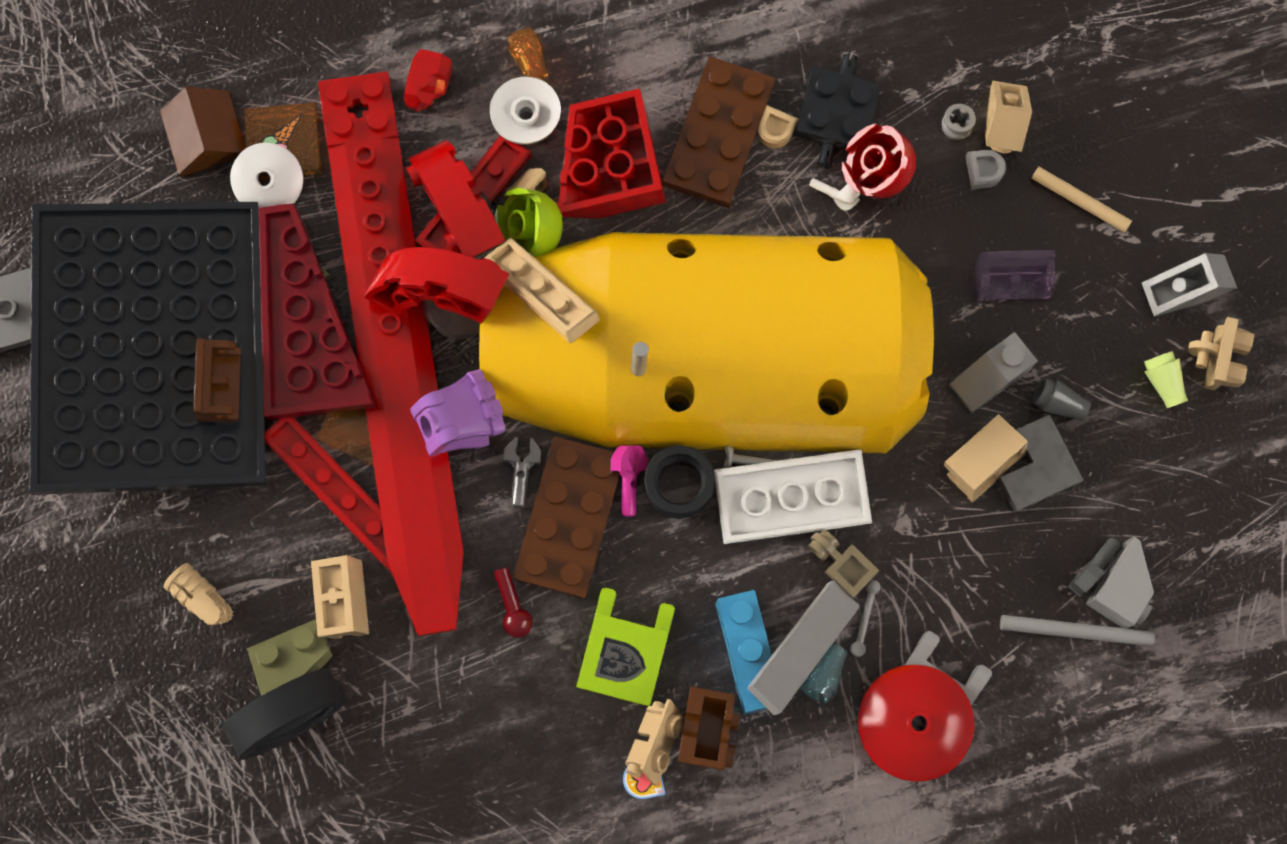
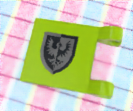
[576,588,675,706]

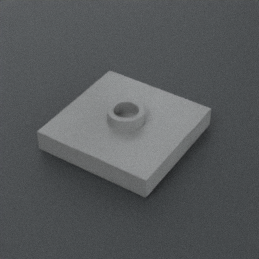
[0,268,31,353]

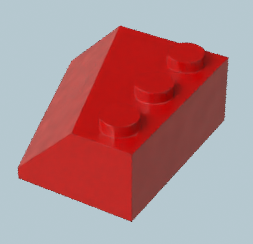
[557,88,667,219]

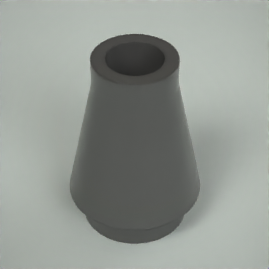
[1032,377,1091,421]

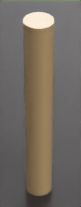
[1031,166,1132,233]

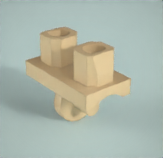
[1188,317,1254,391]

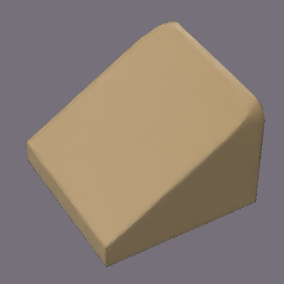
[506,168,547,197]

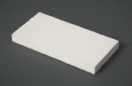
[714,449,872,544]

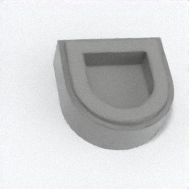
[965,150,1006,190]

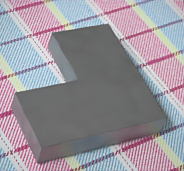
[998,415,1084,513]

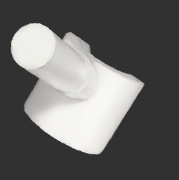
[809,178,860,211]

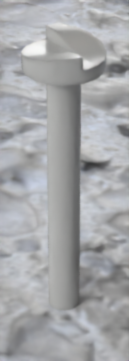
[723,446,778,468]

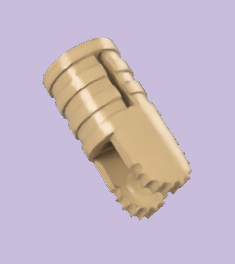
[164,563,234,626]

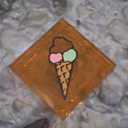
[244,102,321,179]

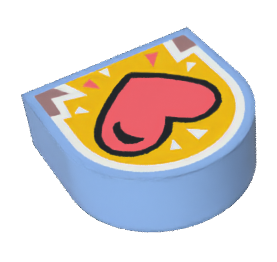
[623,767,665,799]

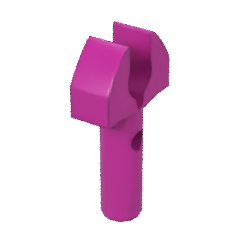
[611,445,648,517]

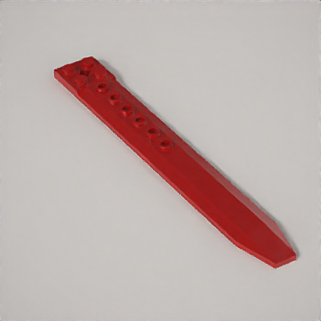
[318,71,464,637]

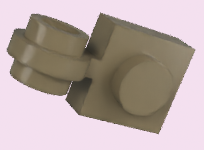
[808,529,880,598]

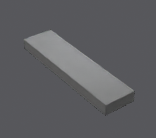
[747,580,860,715]

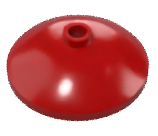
[858,665,974,782]

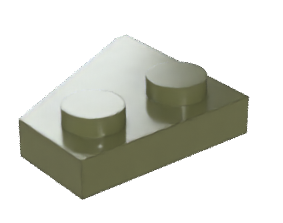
[247,619,333,696]

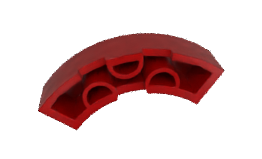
[406,140,506,257]
[364,247,509,324]

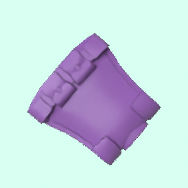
[410,369,506,457]

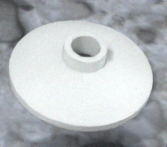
[490,77,561,145]
[230,143,303,208]

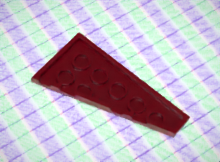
[258,203,376,420]

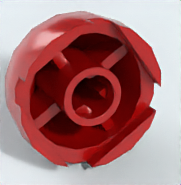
[842,124,917,199]

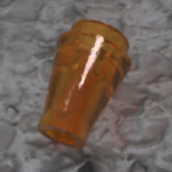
[507,28,548,80]

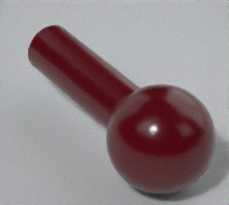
[494,567,533,638]

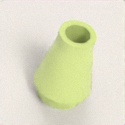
[1144,351,1188,408]

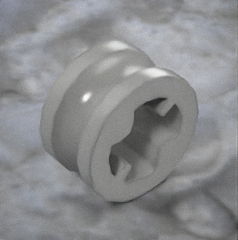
[941,104,976,140]

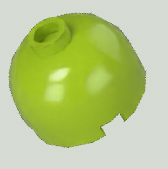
[494,188,563,257]

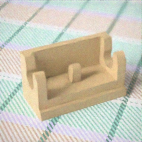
[944,414,1028,503]
[311,555,369,639]

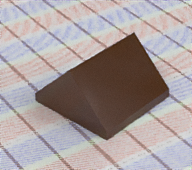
[160,86,246,177]

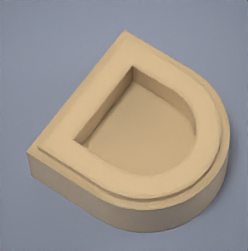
[757,105,799,148]

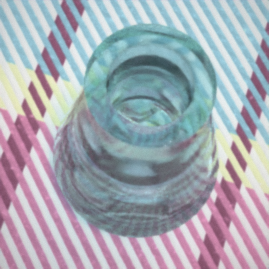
[800,643,848,703]

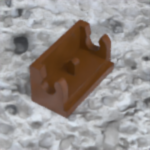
[194,339,241,422]

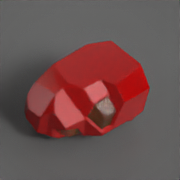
[404,49,453,112]

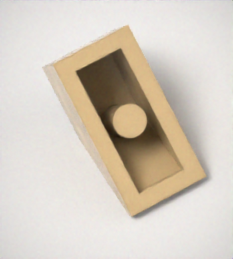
[985,81,1032,153]

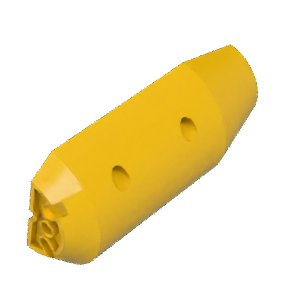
[479,232,934,453]

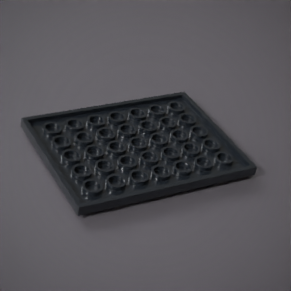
[29,202,266,495]

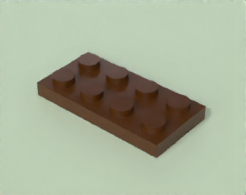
[662,56,776,208]
[513,436,620,600]

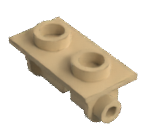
[625,699,684,786]

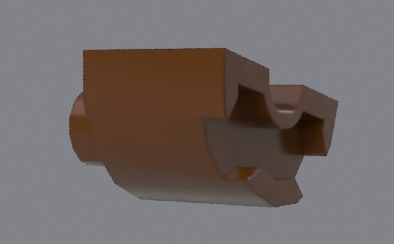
[677,686,741,771]

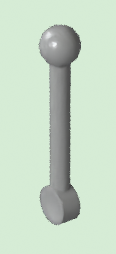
[850,580,880,657]

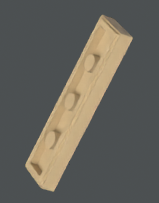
[484,237,600,344]

